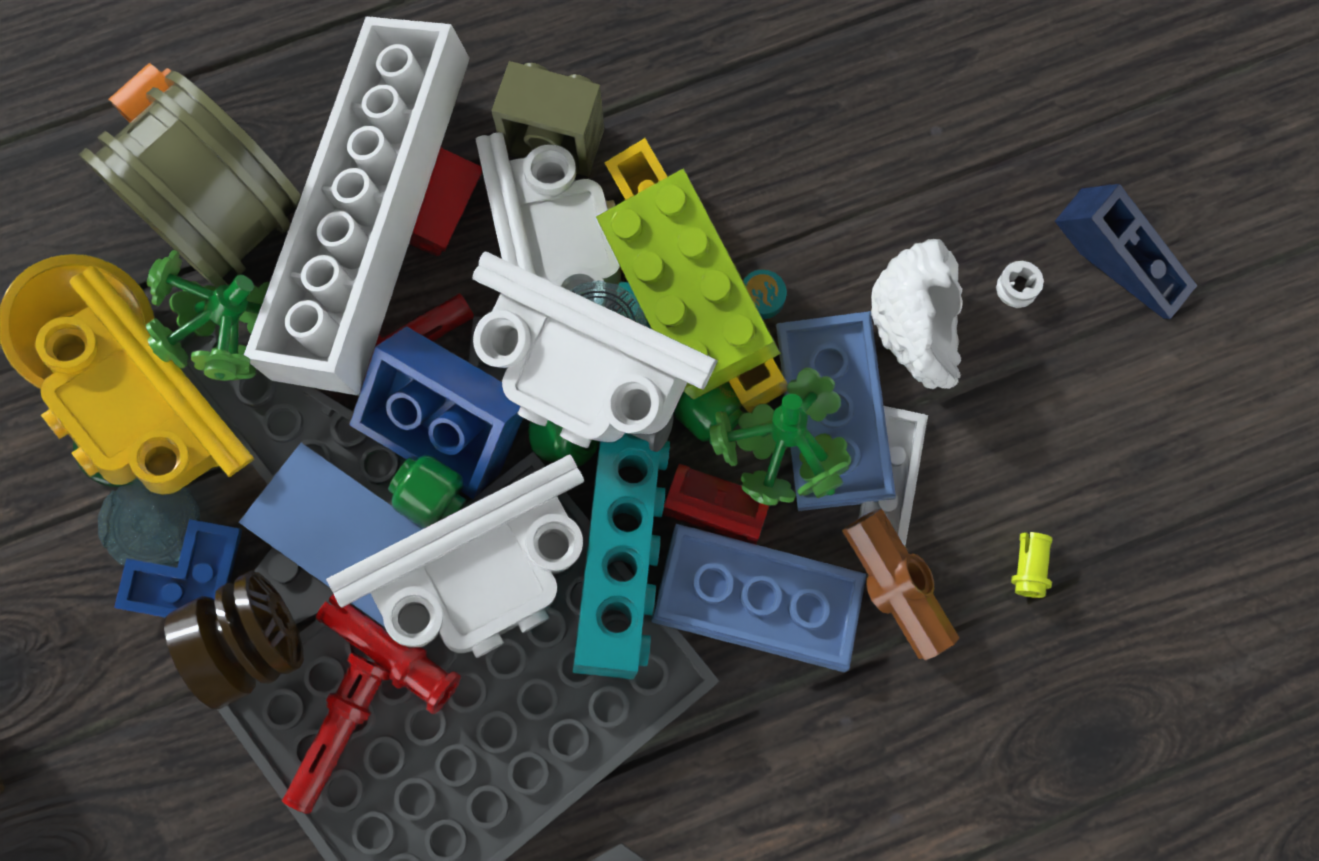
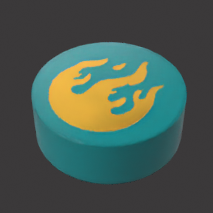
[743,270,787,319]

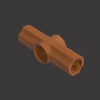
[842,508,959,660]

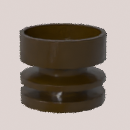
[164,570,304,709]

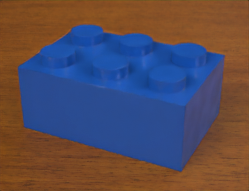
[349,326,523,499]

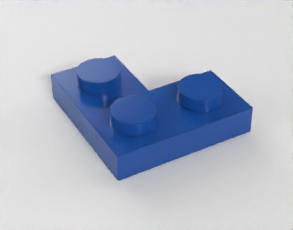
[114,519,242,618]

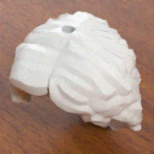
[871,239,963,389]

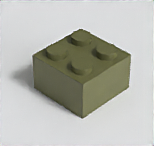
[492,61,604,177]

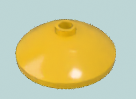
[0,254,154,389]

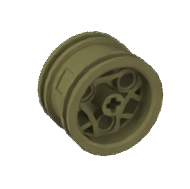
[78,71,301,288]

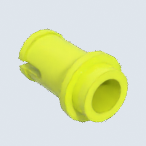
[1011,532,1052,598]

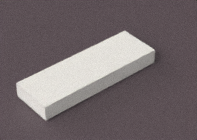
[858,406,928,546]

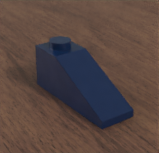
[1054,184,1197,319]

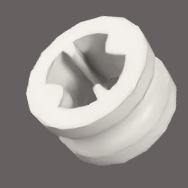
[996,261,1044,308]

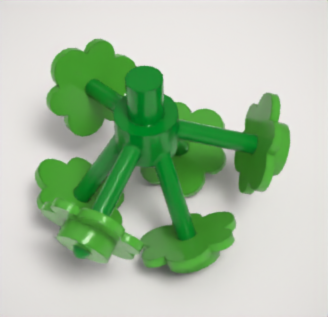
[146,250,270,381]
[709,368,851,505]

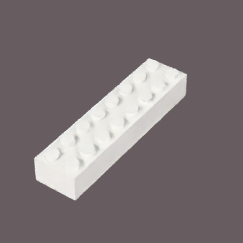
[244,17,470,396]

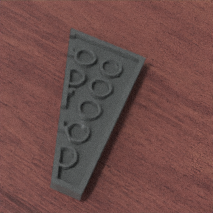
[179,328,407,506]

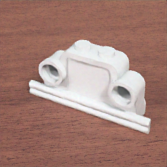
[476,132,622,307]
[473,251,718,448]
[326,454,584,658]

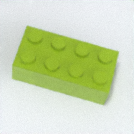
[596,169,781,400]

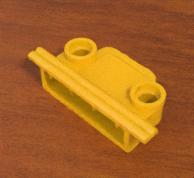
[36,266,254,495]

